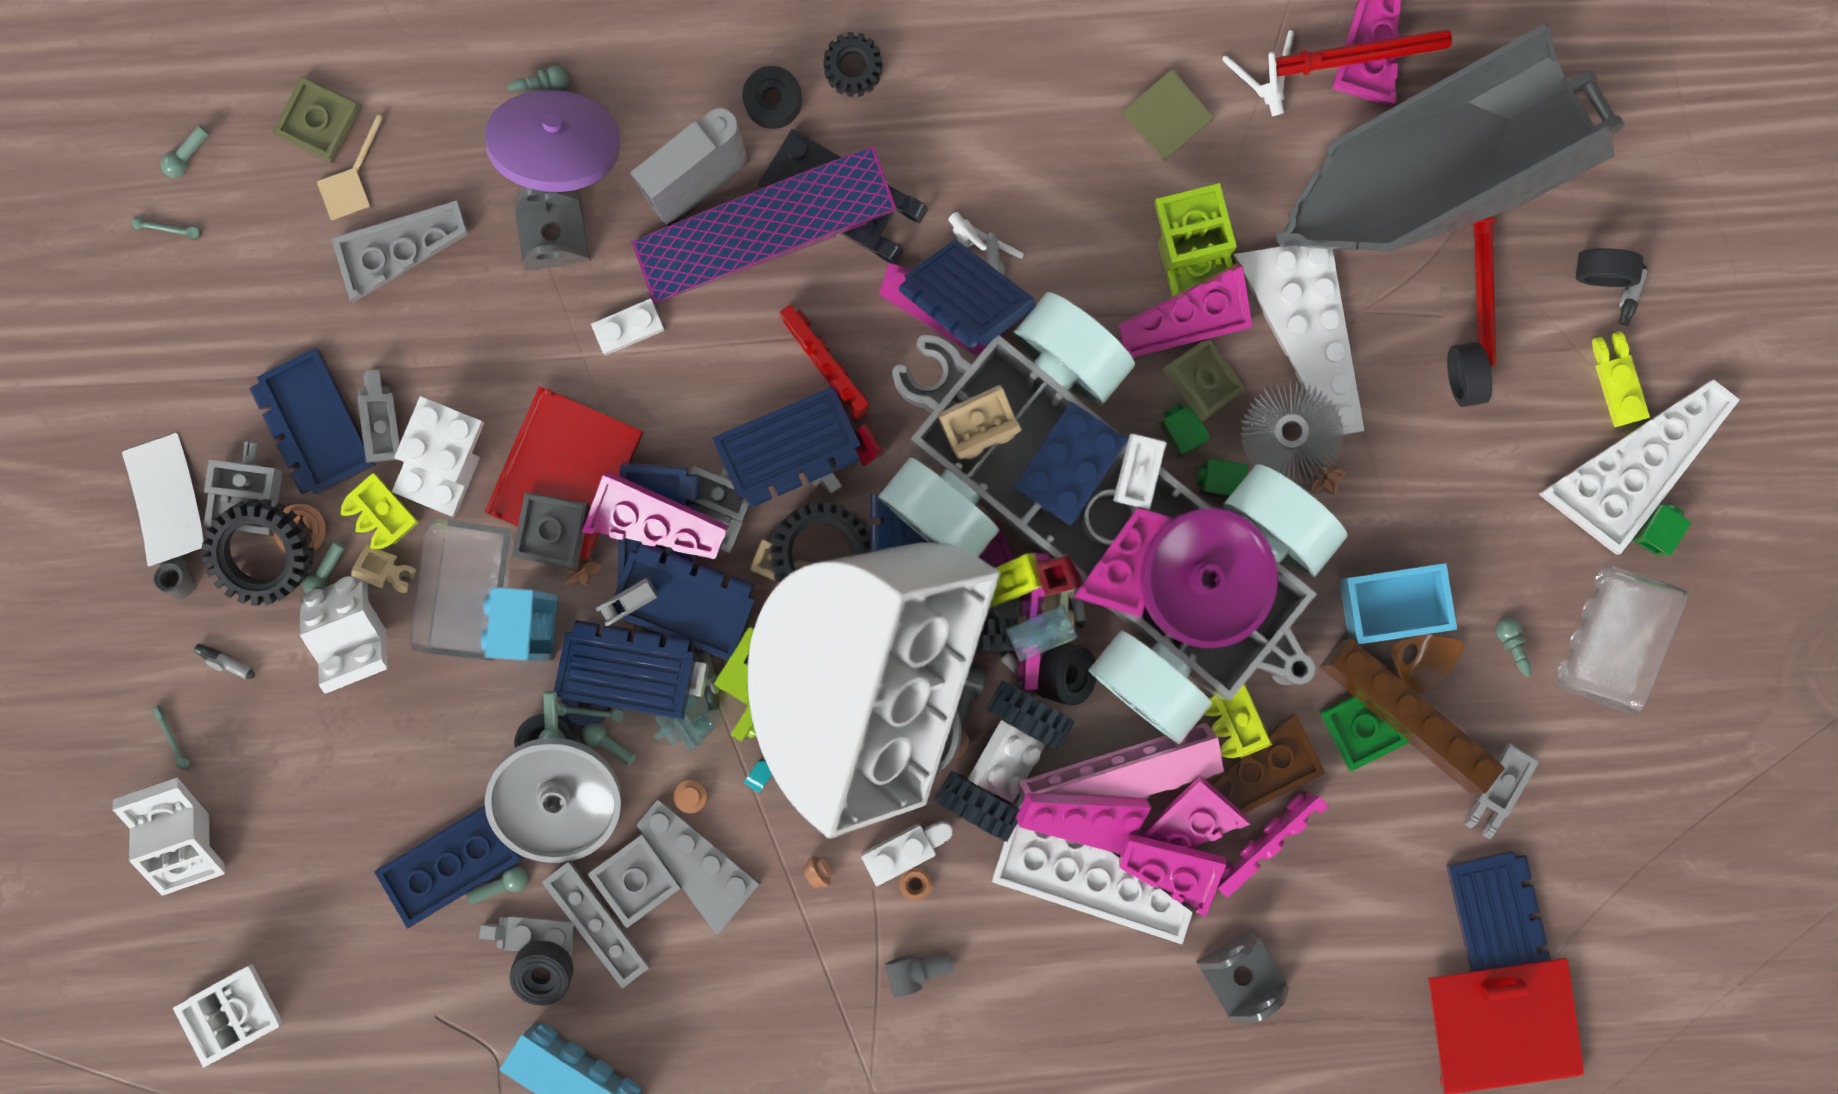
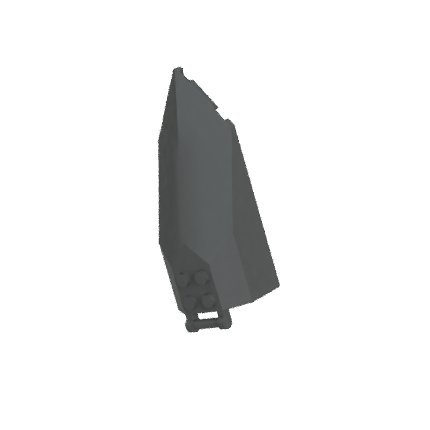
[1276,23,1625,252]

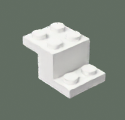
[392,396,484,517]
[300,576,388,694]
[113,777,225,896]
[173,964,284,1068]

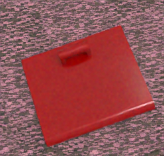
[484,386,644,559]
[1428,958,1584,1094]

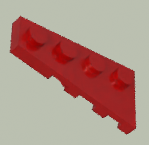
[779,304,869,422]

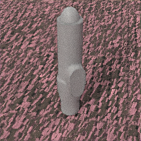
[985,232,1004,275]

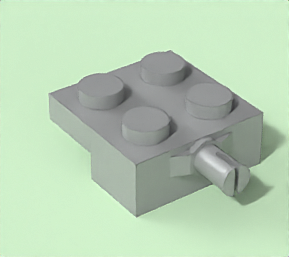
[204,442,283,535]
[688,466,750,553]

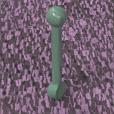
[131,217,201,240]
[558,703,625,722]
[152,705,190,769]

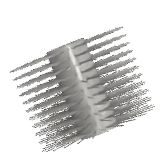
[1241,382,1344,485]

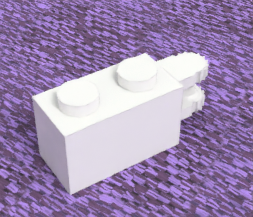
[861,820,953,887]

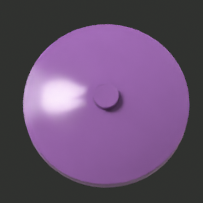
[485,90,620,192]

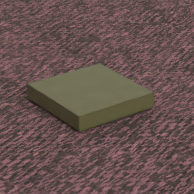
[1122,69,1214,162]
[272,75,362,164]
[1163,339,1247,422]

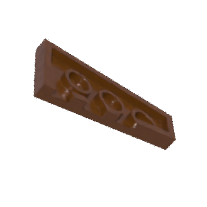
[1211,713,1325,814]

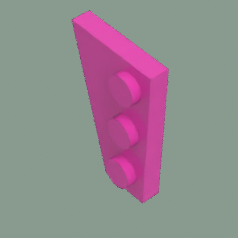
[1074,508,1171,618]
[1138,776,1250,849]
[1119,833,1226,918]

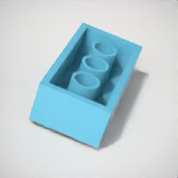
[481,587,558,660]
[499,1022,644,1094]

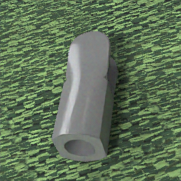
[595,577,658,626]

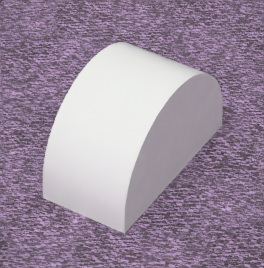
[748,542,1000,838]

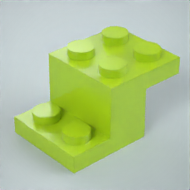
[1154,183,1237,297]
[714,627,757,742]

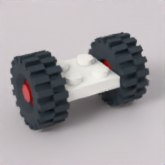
[934,680,1075,842]

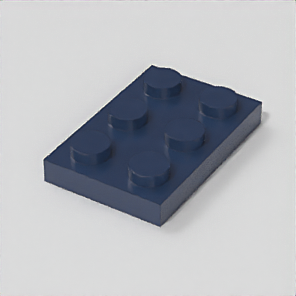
[1014,401,1128,526]

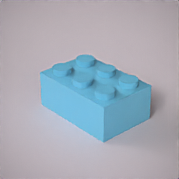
[1339,563,1457,644]

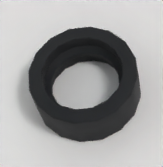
[1575,248,1643,287]
[1447,342,1493,407]

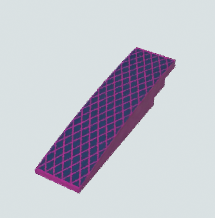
[632,146,897,304]

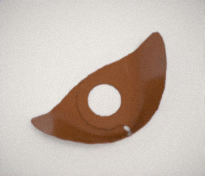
[1391,634,1464,693]

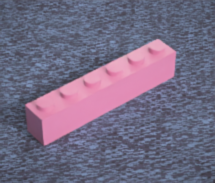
[1018,723,1224,801]

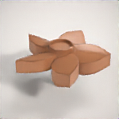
[1309,456,1347,495]
[564,556,602,587]

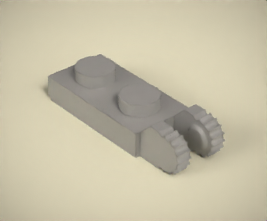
[1464,743,1540,839]

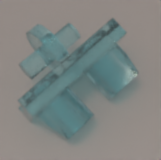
[1006,605,1077,661]
[654,695,714,752]

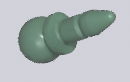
[508,66,570,92]
[1495,617,1531,677]

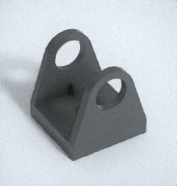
[514,188,590,271]
[1196,928,1289,1023]

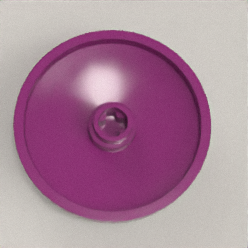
[1140,509,1278,648]

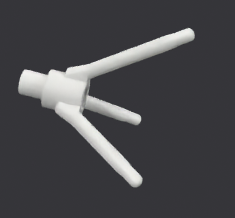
[1223,30,1294,116]
[948,212,1024,259]

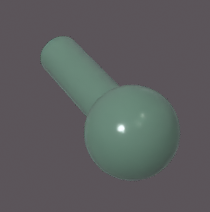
[160,125,210,178]
[303,540,346,594]
[539,690,565,739]
[580,723,637,766]
[466,866,529,905]

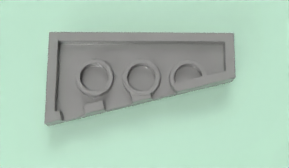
[331,200,469,303]
[637,799,760,936]

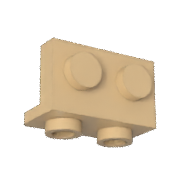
[937,385,1022,459]

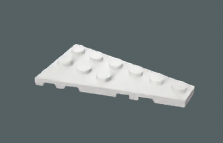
[1232,246,1365,437]
[1539,380,1740,555]
[991,792,1192,944]

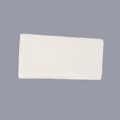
[122,433,204,566]

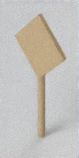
[316,115,383,221]

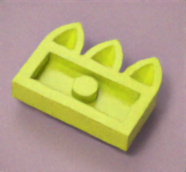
[341,473,420,549]
[1203,683,1272,758]

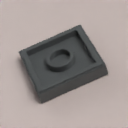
[512,492,591,569]

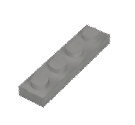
[542,861,650,989]

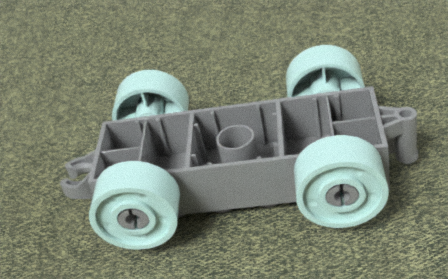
[878,292,1348,744]

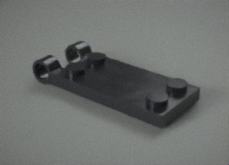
[758,129,928,265]

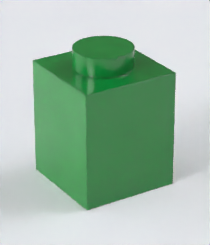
[1159,403,1211,458]
[1196,459,1248,498]
[1632,504,1692,557]

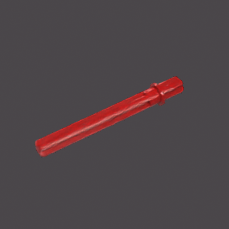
[1275,29,1452,77]
[1471,216,1497,368]

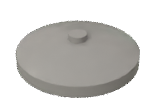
[485,738,621,863]

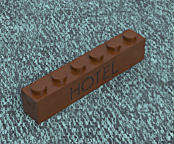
[1319,639,1505,794]

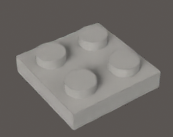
[588,834,682,928]

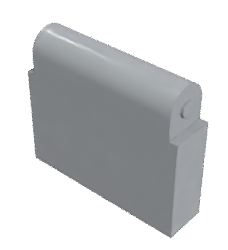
[630,108,748,227]

